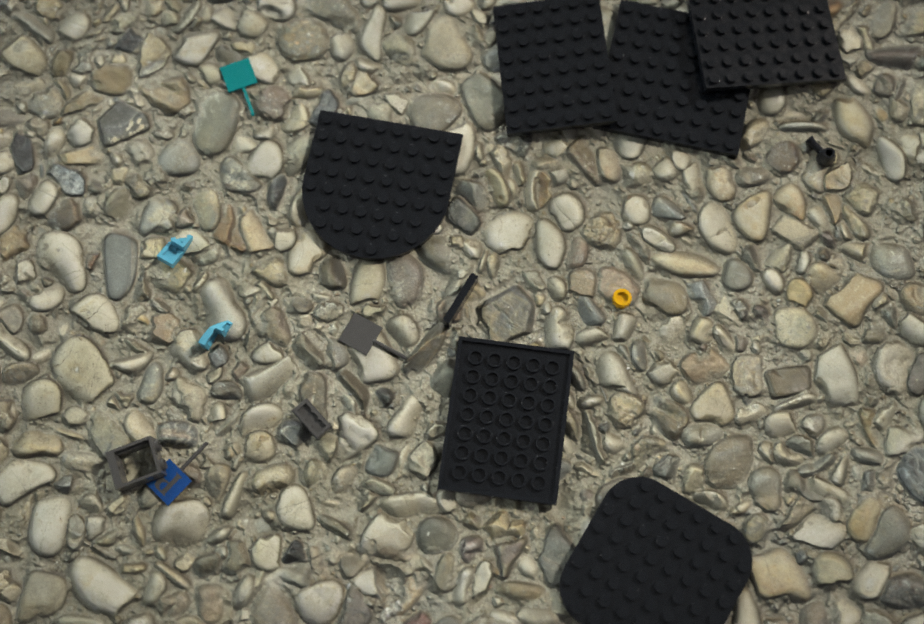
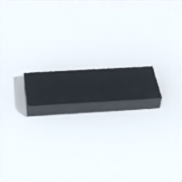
[443,273,478,329]

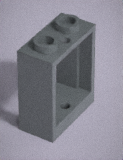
[105,436,168,492]

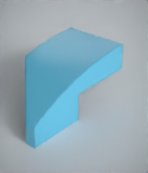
[157,235,193,268]
[198,320,233,351]

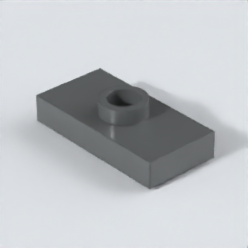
[292,398,333,440]

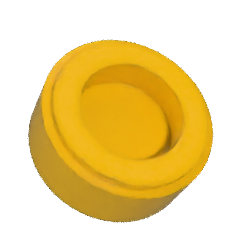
[612,289,632,309]

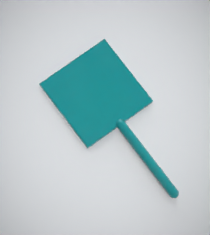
[220,58,258,116]

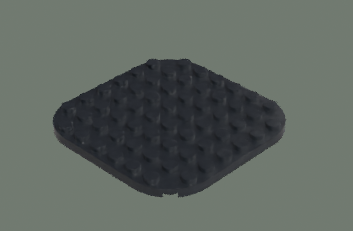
[559,477,752,624]

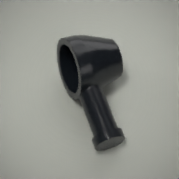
[806,136,836,167]

